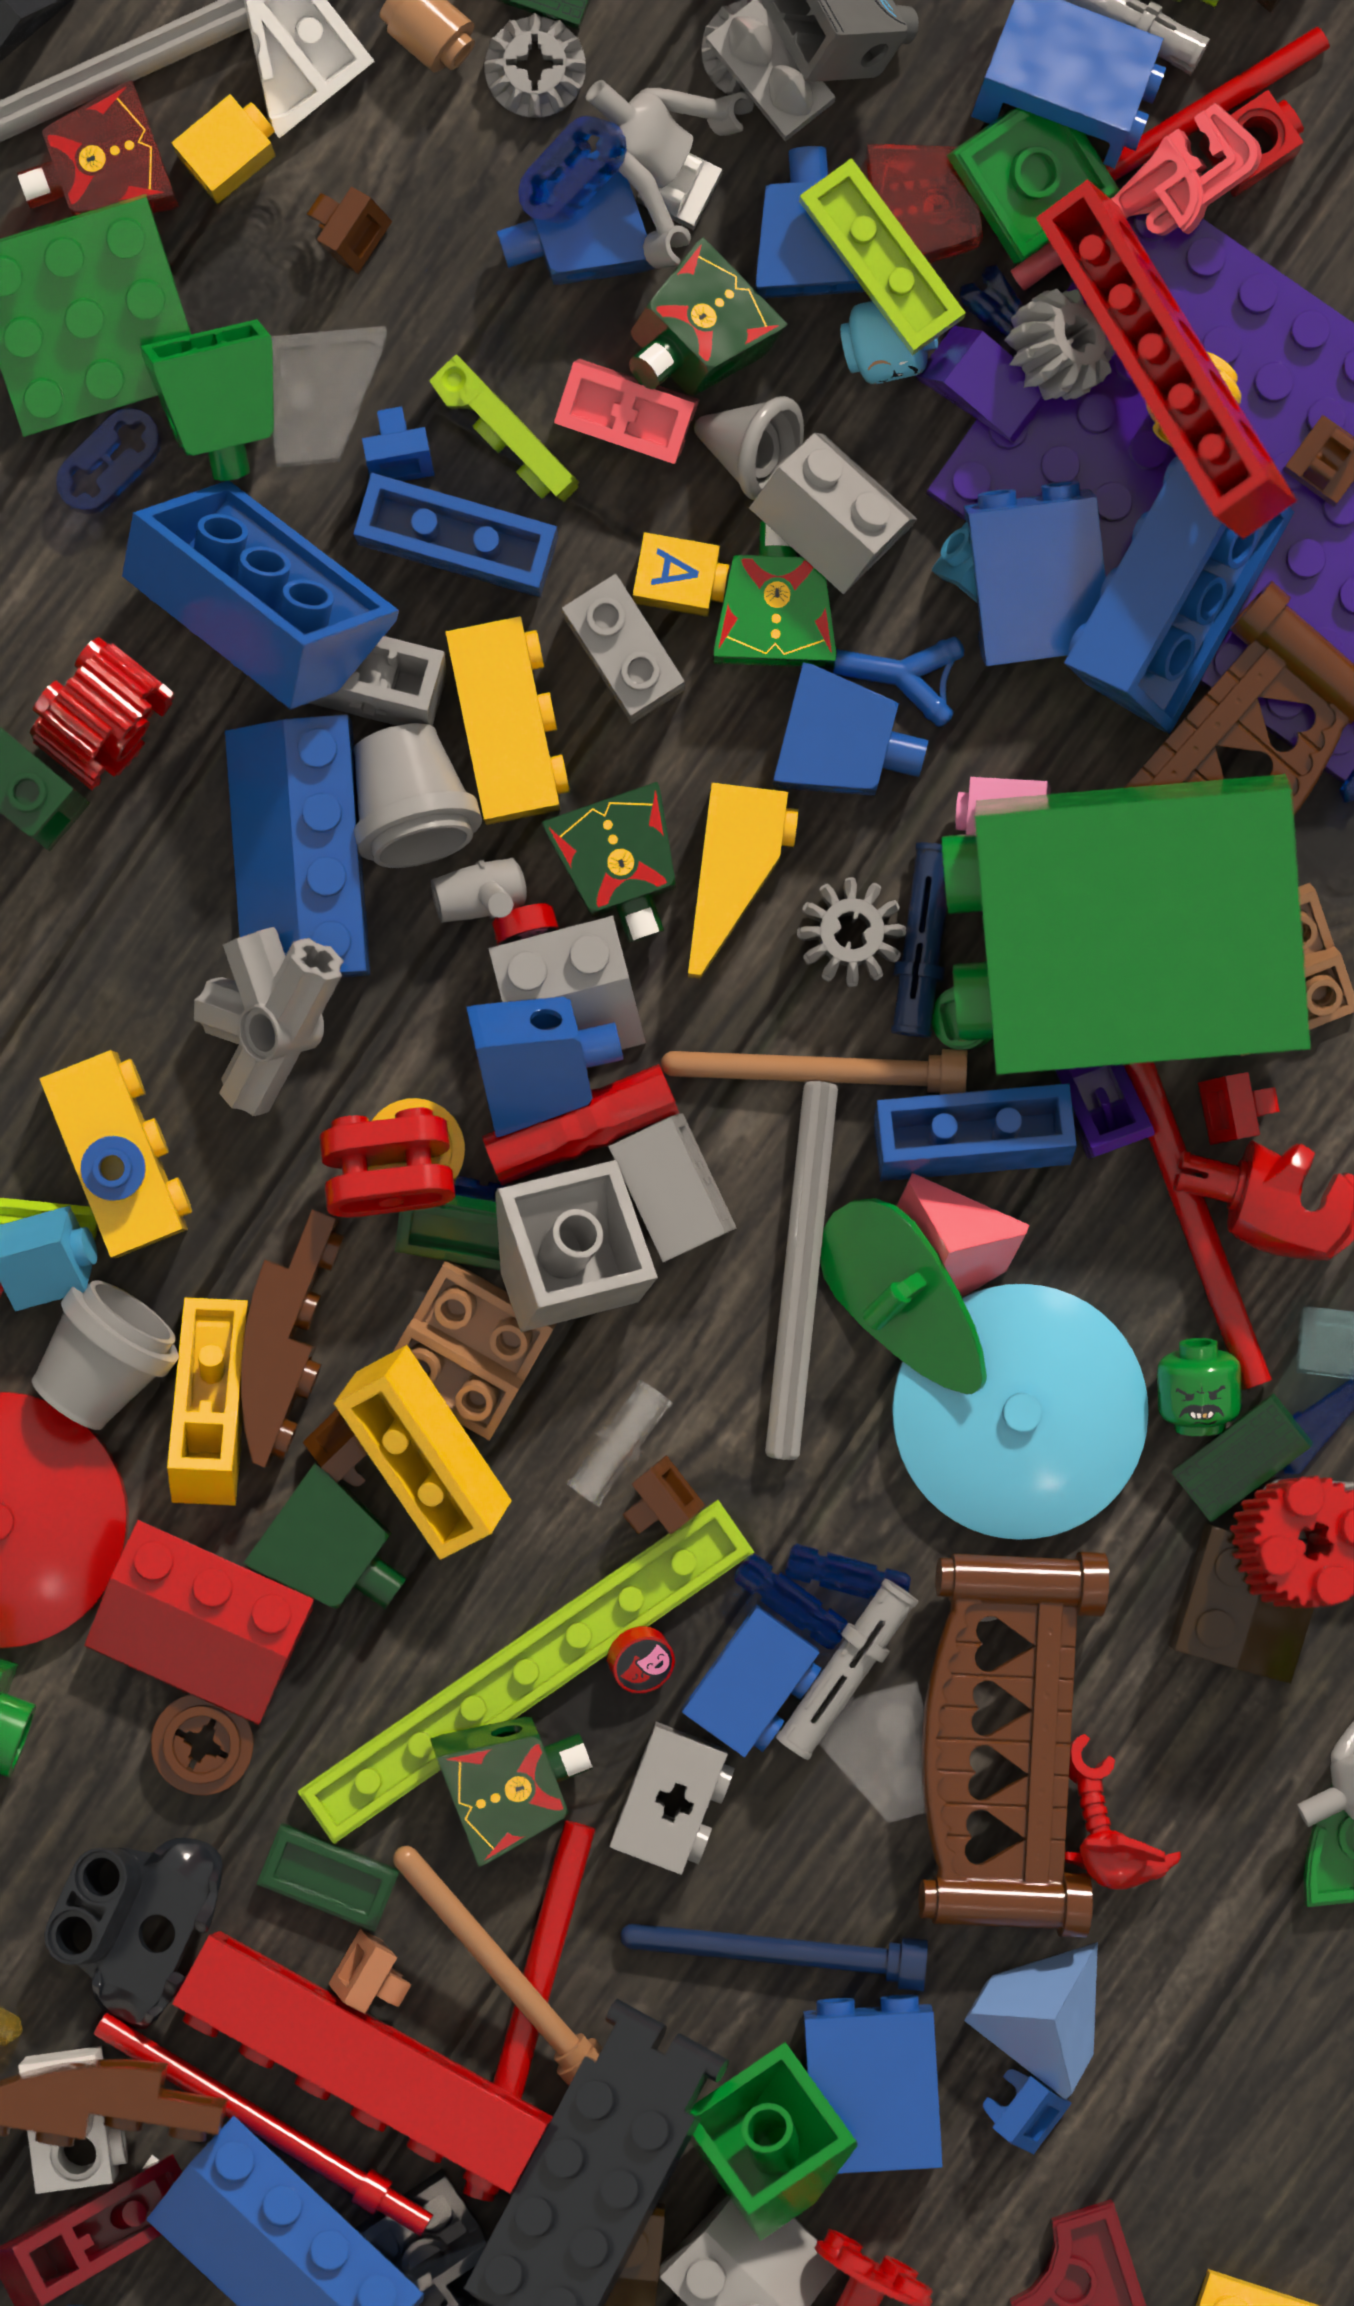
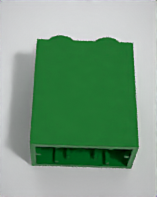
[942,774,1311,1074]

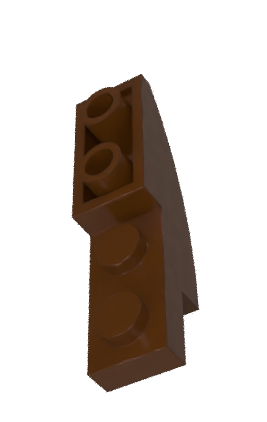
[241,1209,345,1468]
[0,2059,228,2147]

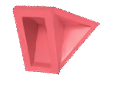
[896,1173,1029,1297]

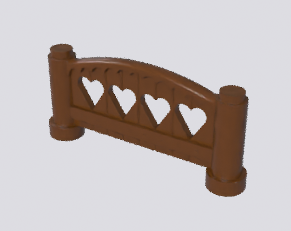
[1124,581,1354,818]
[918,1552,1109,1938]

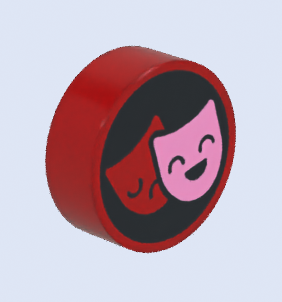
[492,903,559,946]
[607,1626,675,1693]

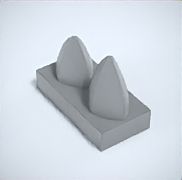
[706,0,835,142]

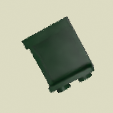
[0,727,90,851]

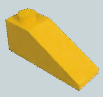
[688,783,799,979]
[167,1297,248,1506]

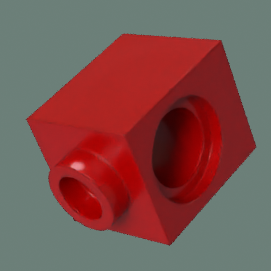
[1199,90,1304,198]

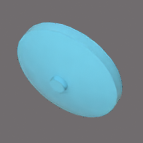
[892,1284,1149,1540]

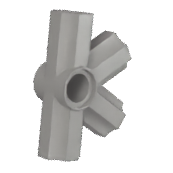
[194,927,344,1116]

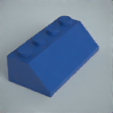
[1064,456,1295,734]
[122,480,399,709]
[225,715,371,977]
[146,2116,424,2306]

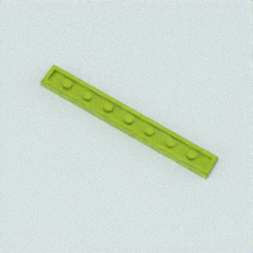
[297,1499,754,1844]

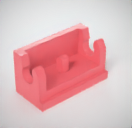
[554,359,700,464]

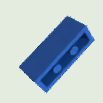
[353,473,558,598]
[874,1084,1077,1181]

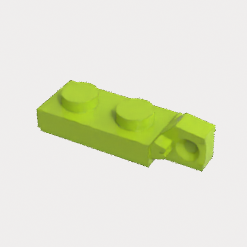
[430,354,579,502]

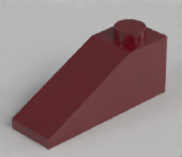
[0,2154,182,2306]

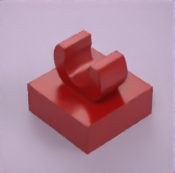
[1198,1072,1280,1145]

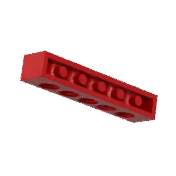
[1036,179,1297,539]

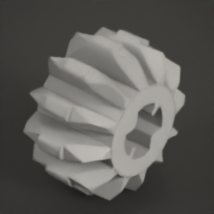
[1005,289,1116,401]
[797,877,906,987]

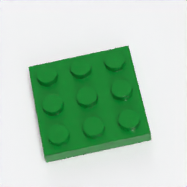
[0,194,191,437]

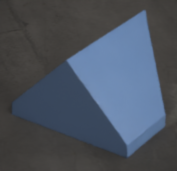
[964,1942,1098,2100]

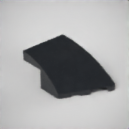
[354,2169,493,2306]

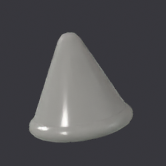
[694,396,804,500]

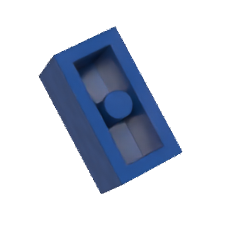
[682,1604,822,1757]

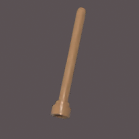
[661,1049,967,1095]
[393,1846,603,2086]

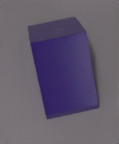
[915,326,1046,443]
[1055,1064,1155,1159]

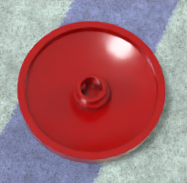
[0,1392,129,1648]

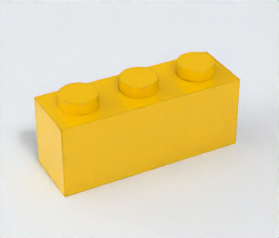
[446,616,570,825]
[39,1050,192,1258]
[334,1345,512,1560]

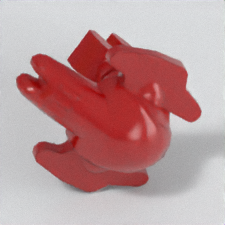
[1065,1734,1181,1890]

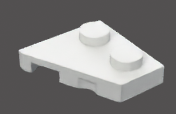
[244,0,374,138]

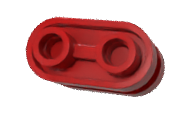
[319,1107,455,1217]

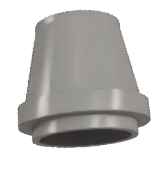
[353,723,482,868]
[32,1280,179,1430]

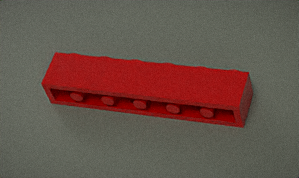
[172,1931,553,2195]

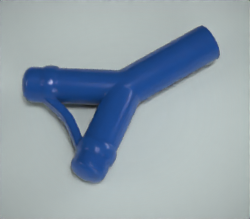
[833,636,965,727]

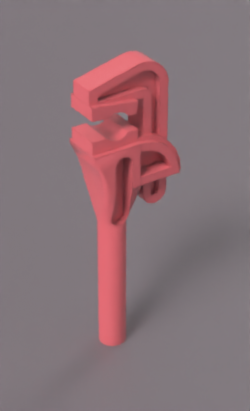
[1010,103,1262,291]

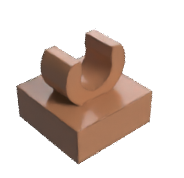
[328,1928,411,2013]

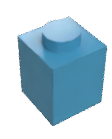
[0,1205,97,1311]

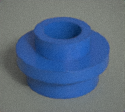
[81,1136,146,1201]

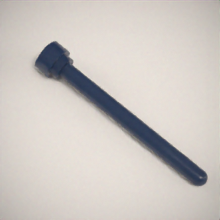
[620,1924,928,1991]

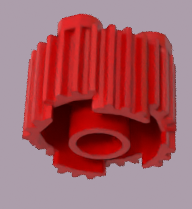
[29,637,174,791]
[1229,1476,1354,1608]

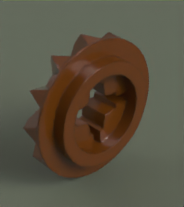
[151,1695,254,1795]

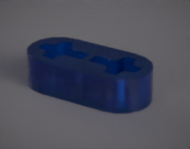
[518,116,627,224]
[56,408,161,514]

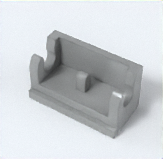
[608,1113,737,1262]

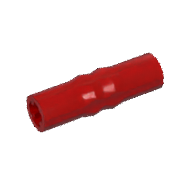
[482,1064,679,1186]

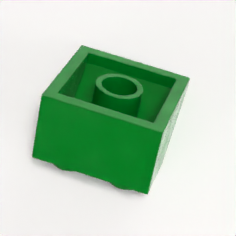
[690,2042,858,2241]

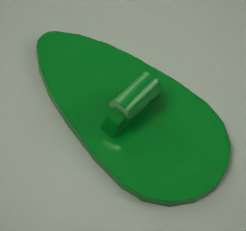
[820,1198,987,1394]

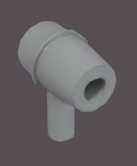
[431,858,527,923]

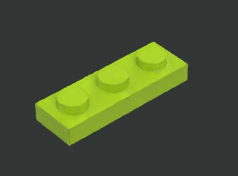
[799,158,966,356]

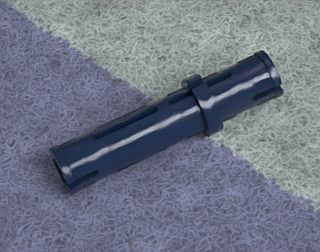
[891,842,947,1038]

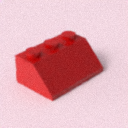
[84,1520,314,1725]

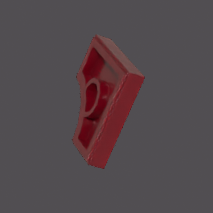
[1009,2199,1146,2306]

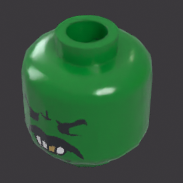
[1157,1338,1241,1436]

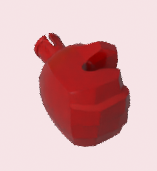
[1173,1140,1354,1261]

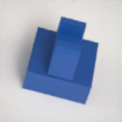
[362,406,435,481]
[983,2069,1072,2155]

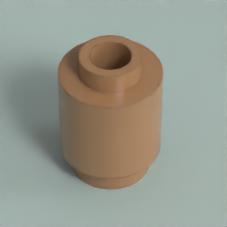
[379,0,475,72]

